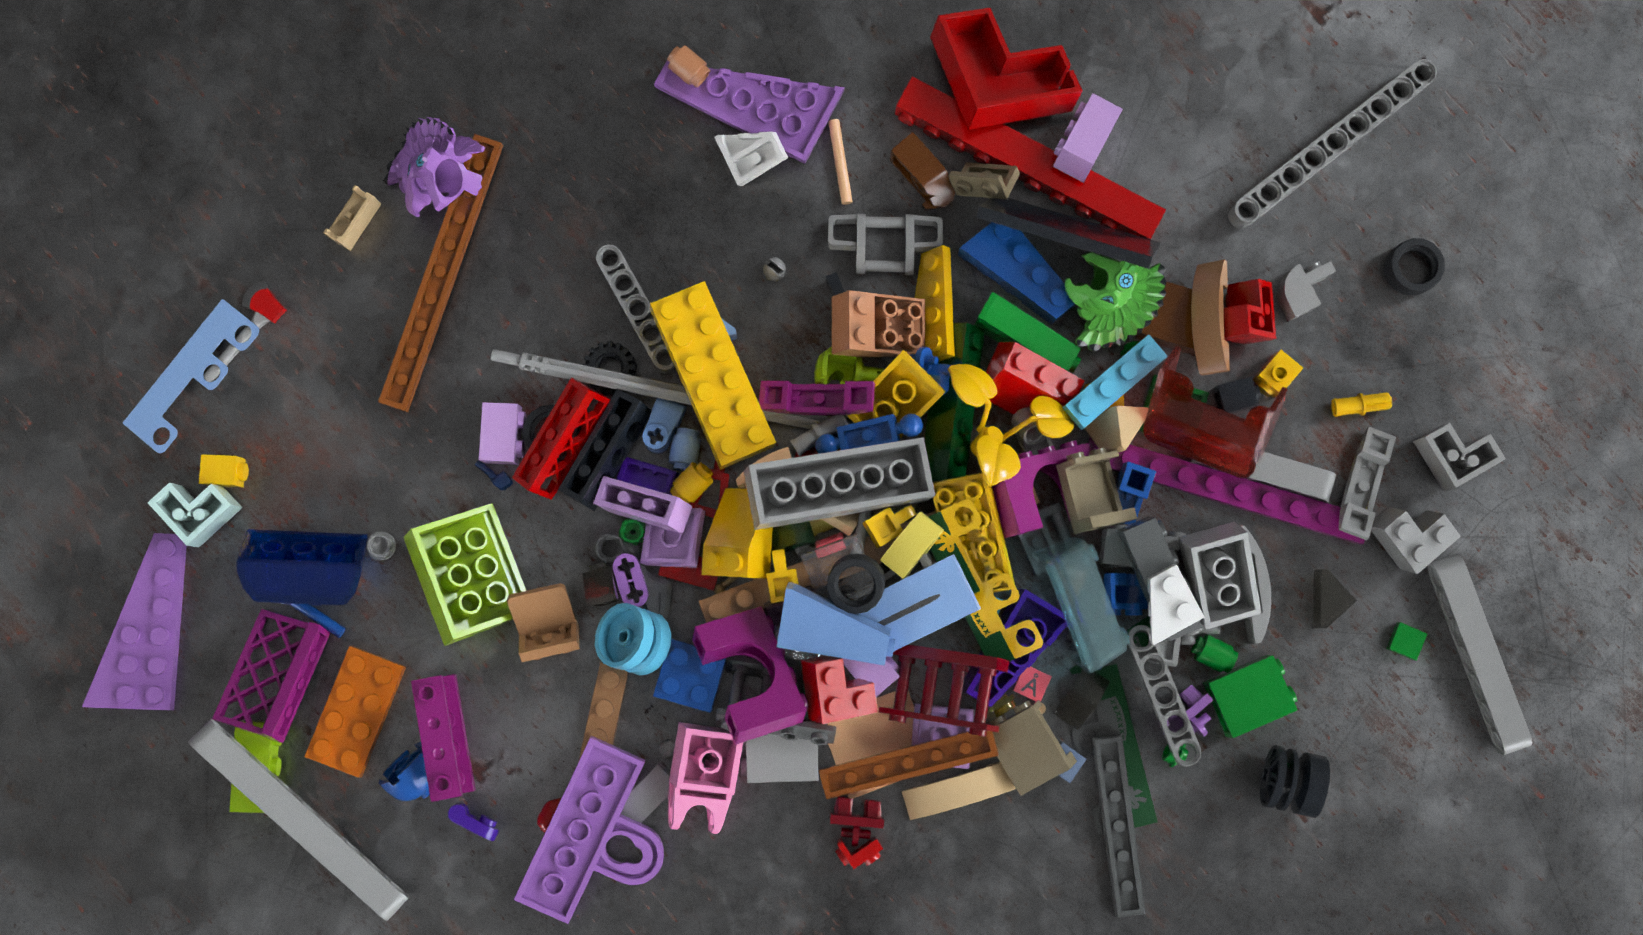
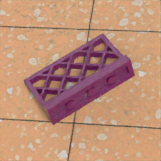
[212,609,330,743]

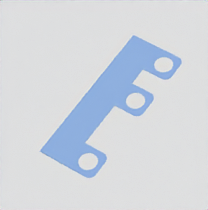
[123,299,259,453]

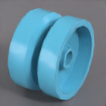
[595,603,671,676]

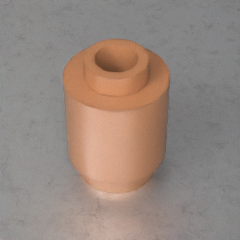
[667,45,711,88]

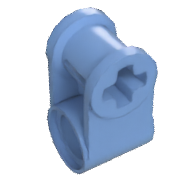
[642,398,687,454]

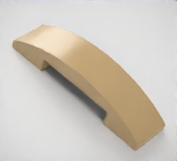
[901,761,1016,820]

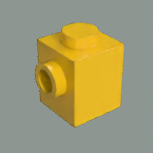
[1252,349,1303,398]

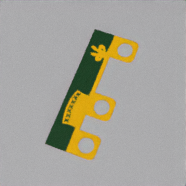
[929,499,1043,662]

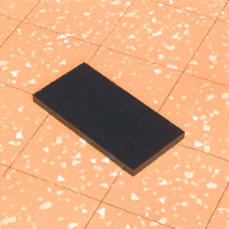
[976,198,1161,269]

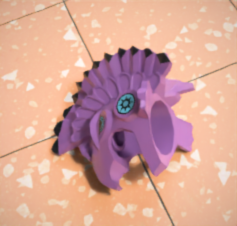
[383,117,485,217]

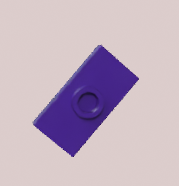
[616,457,679,495]

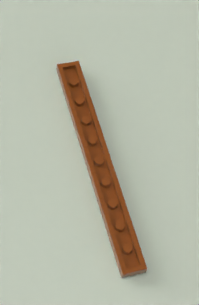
[378,134,503,412]

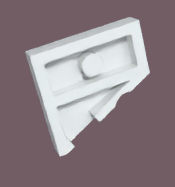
[1148,564,1205,645]

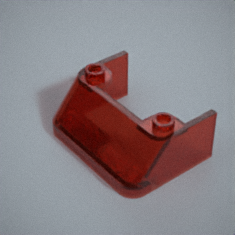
[1143,346,1288,478]

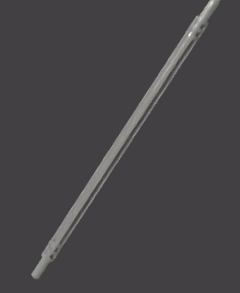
[491,349,854,436]

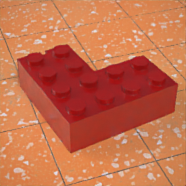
[930,8,1083,129]

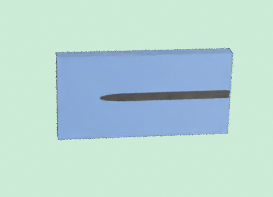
[859,554,981,652]

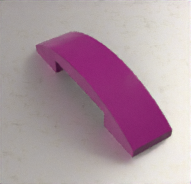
[759,381,875,415]

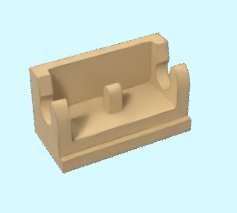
[323,185,381,251]

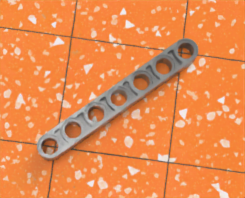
[1427,554,1532,756]

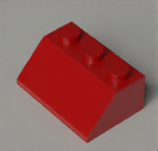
[986,342,1085,415]

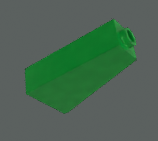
[974,292,1081,373]

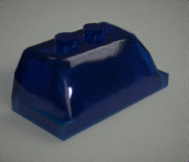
[236,529,368,606]

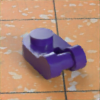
[448,803,500,841]

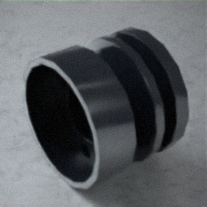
[1260,745,1330,818]

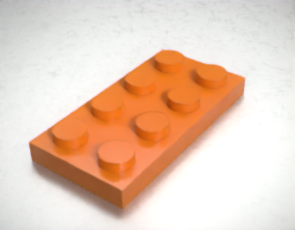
[304,646,406,778]

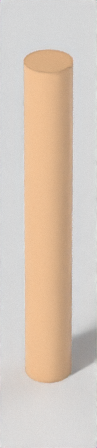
[828,119,853,205]

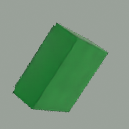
[1386,622,1427,661]

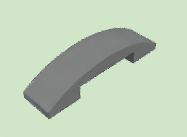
[1339,427,1396,540]
[1240,526,1271,644]

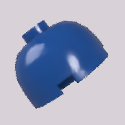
[378,742,430,801]

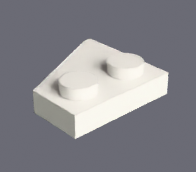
[715,132,788,186]

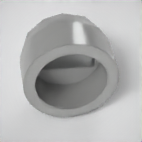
[763,257,786,282]

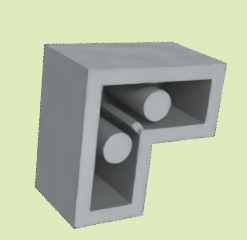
[1413,423,1506,491]
[1371,507,1461,574]

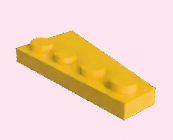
[915,245,955,362]

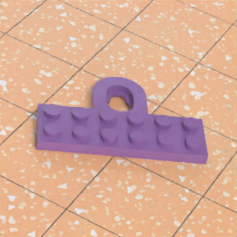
[514,736,664,924]

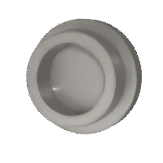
[366,531,396,561]

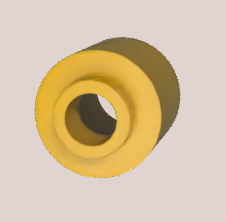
[670,462,713,504]

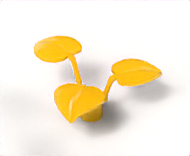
[947,364,1074,487]

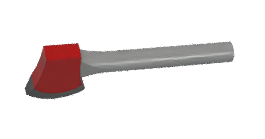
[203,281,287,382]

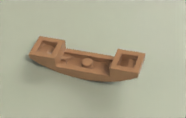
[1191,259,1230,376]

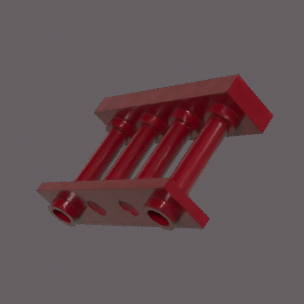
[878,645,1009,737]

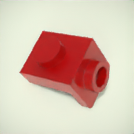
[835,836,883,870]

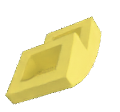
[880,512,944,579]

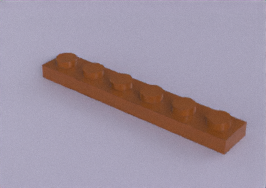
[819,731,999,799]

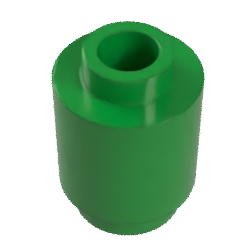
[1191,634,1238,673]

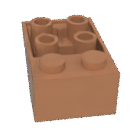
[832,290,925,357]

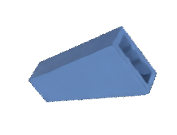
[777,582,895,666]

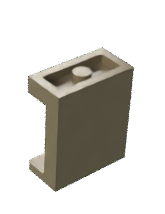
[1056,448,1137,534]
[989,700,1077,796]

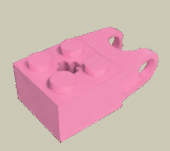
[668,722,743,834]

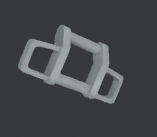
[828,213,943,275]

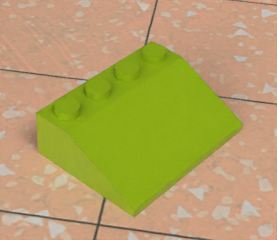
[403,503,526,646]

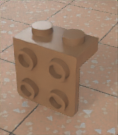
[507,583,580,662]

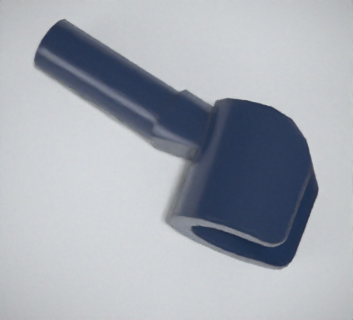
[475,460,514,491]

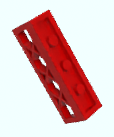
[512,377,610,500]

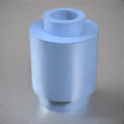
[668,428,701,472]

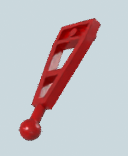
[658,460,730,591]

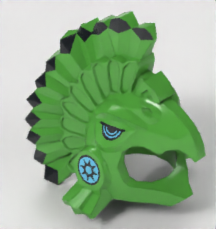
[1065,251,1167,351]

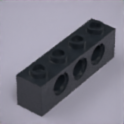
[558,389,652,512]

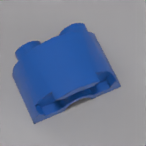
[1103,573,1148,616]

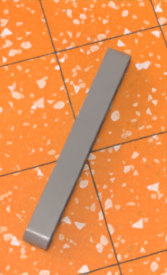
[1228,59,1437,229]
[188,719,409,921]

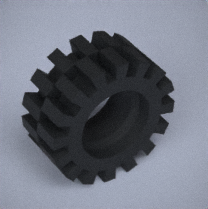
[583,341,637,396]

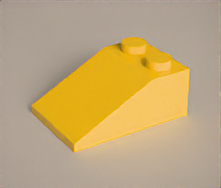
[847,350,946,438]
[701,488,773,579]

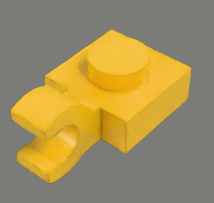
[862,504,917,548]
[766,549,799,603]

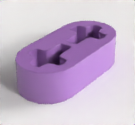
[613,553,649,607]

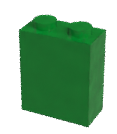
[1202,655,1298,738]

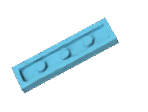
[1062,335,1168,430]

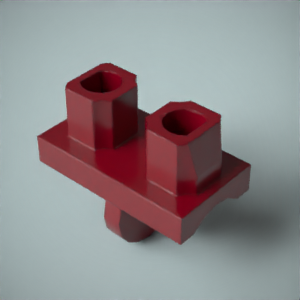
[830,796,884,847]

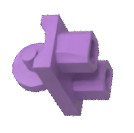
[1167,685,1213,737]

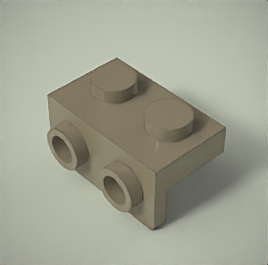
[948,162,1020,199]

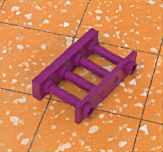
[411,674,476,802]

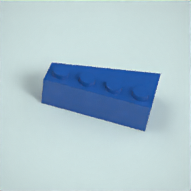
[958,222,1075,325]

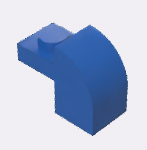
[1115,462,1156,525]

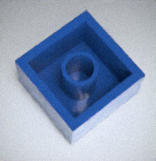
[653,639,727,713]

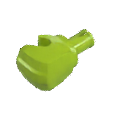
[814,347,885,384]

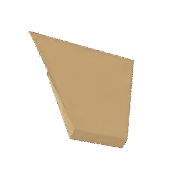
[1084,406,1151,453]

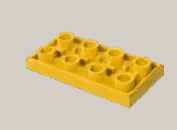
[933,472,1015,593]

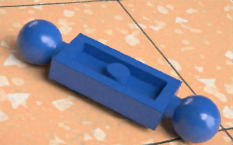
[815,414,923,454]

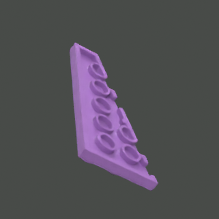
[654,60,845,164]
[82,533,187,710]

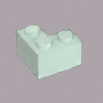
[147,482,243,547]

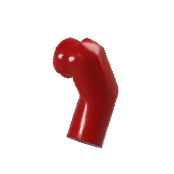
[537,797,562,833]

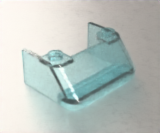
[1032,537,1130,674]

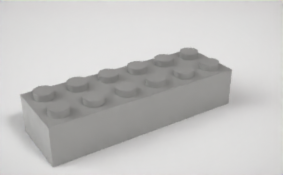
[744,437,935,530]

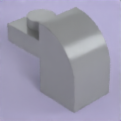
[1277,261,1336,322]

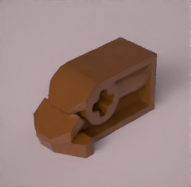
[890,132,955,211]

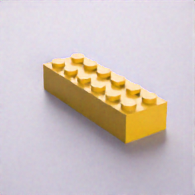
[650,281,776,470]

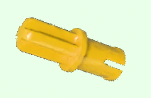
[1331,392,1392,417]

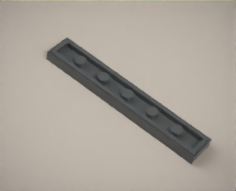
[1091,734,1146,918]

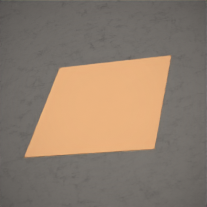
[828,691,914,799]

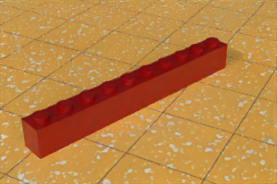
[895,76,1166,239]

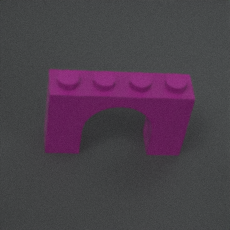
[992,440,1091,539]
[692,606,808,745]

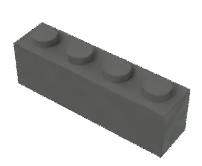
[1117,516,1202,642]

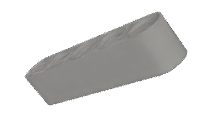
[596,245,676,374]
[1191,434,1336,503]
[1127,625,1201,767]

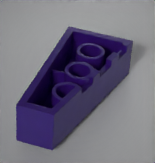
[963,588,1075,707]

